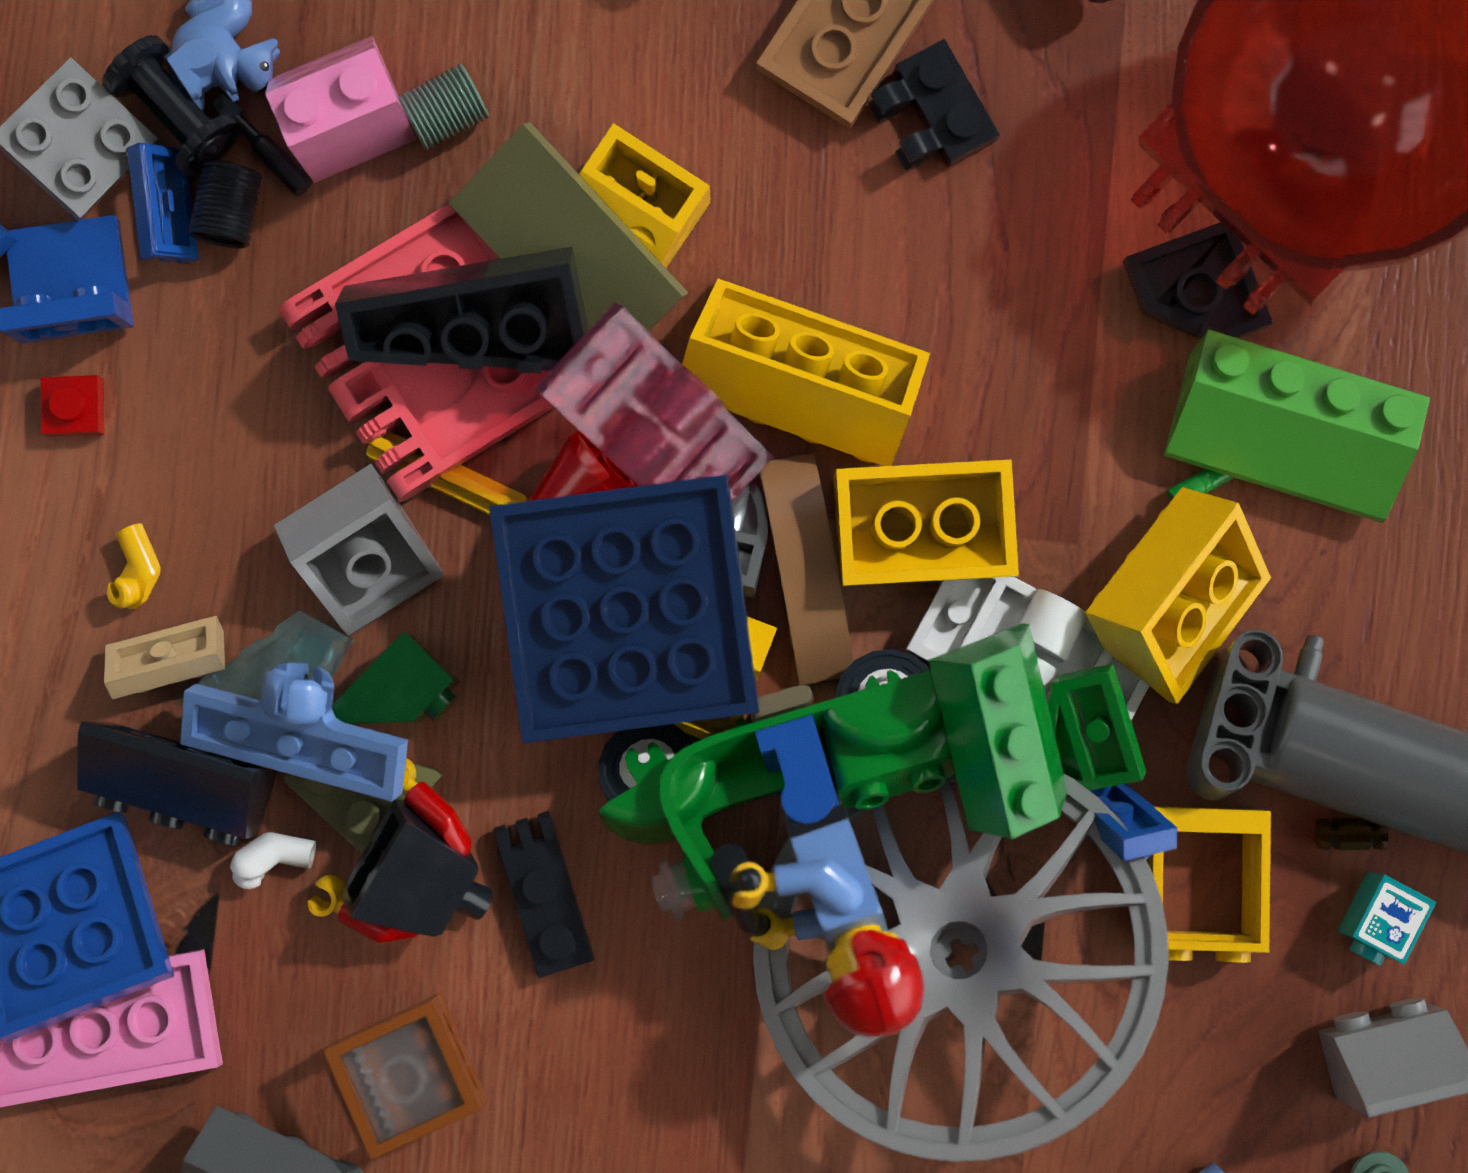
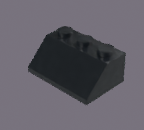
[77,721,277,846]

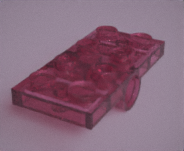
[535,301,773,501]

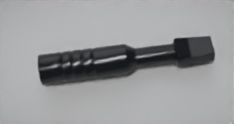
[211,92,312,197]

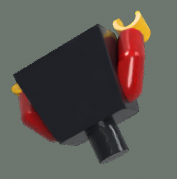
[308,758,492,943]

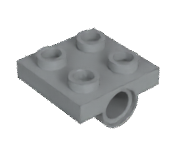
[0,57,158,222]

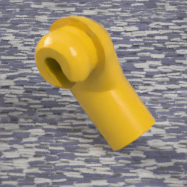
[107,523,161,609]

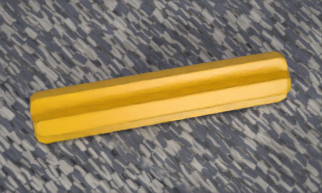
[366,431,528,515]

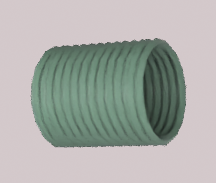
[398,63,489,151]

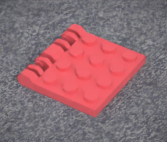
[278,204,584,502]

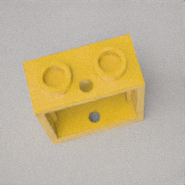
[1146,806,1271,963]

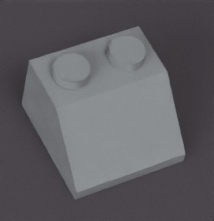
[274,464,444,636]
[1318,998,1468,1118]

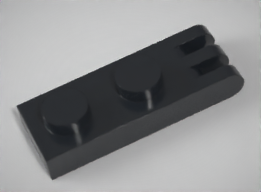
[494,810,595,978]

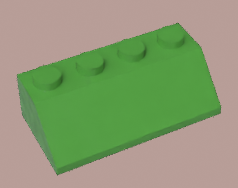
[1163,329,1430,523]

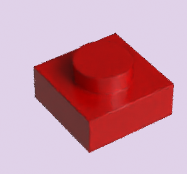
[40,375,105,437]

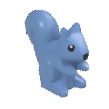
[163,0,280,111]

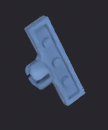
[180,662,408,802]

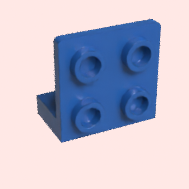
[0,215,134,344]

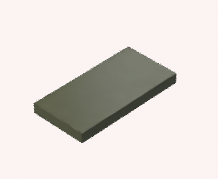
[449,121,688,372]

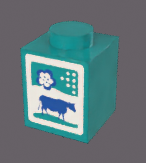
[1337,871,1436,967]

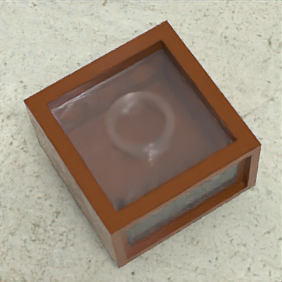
[323,993,488,1160]

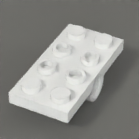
[905,577,1149,720]

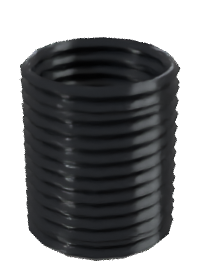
[188,160,263,248]

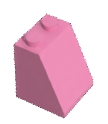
[265,36,417,183]

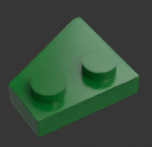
[1048,664,1147,791]

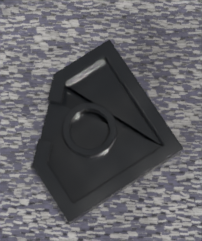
[1122,218,1273,340]

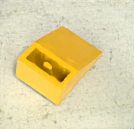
[579,123,710,268]

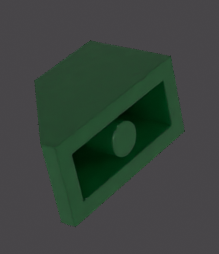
[332,631,460,724]

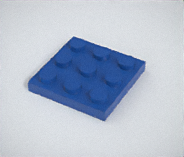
[0,812,174,1042]

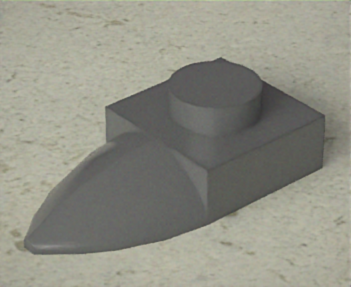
[731,482,769,598]

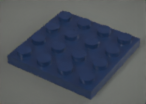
[489,474,760,743]

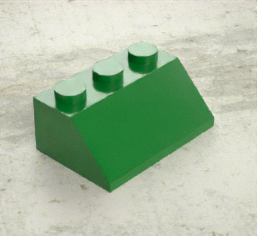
[929,623,1067,839]

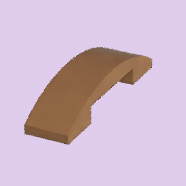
[758,452,853,685]

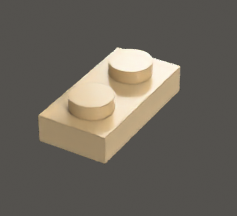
[104,616,225,700]

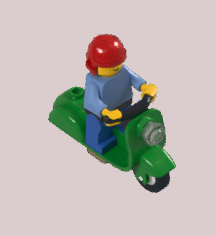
[598,649,955,1038]

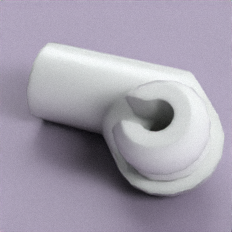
[230,832,316,889]

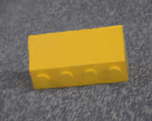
[674,278,930,466]

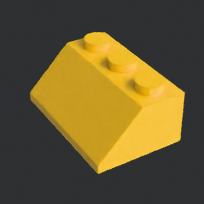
[833,459,1019,586]
[1085,487,1271,704]

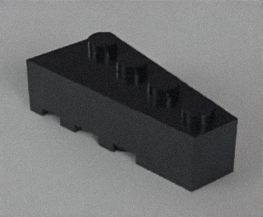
[335,247,594,377]

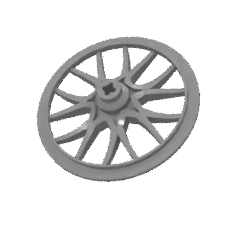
[753,772,1169,1162]

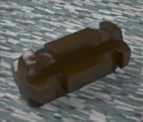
[1315,818,1389,850]

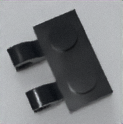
[868,38,1000,171]

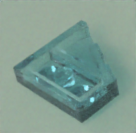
[199,610,354,700]

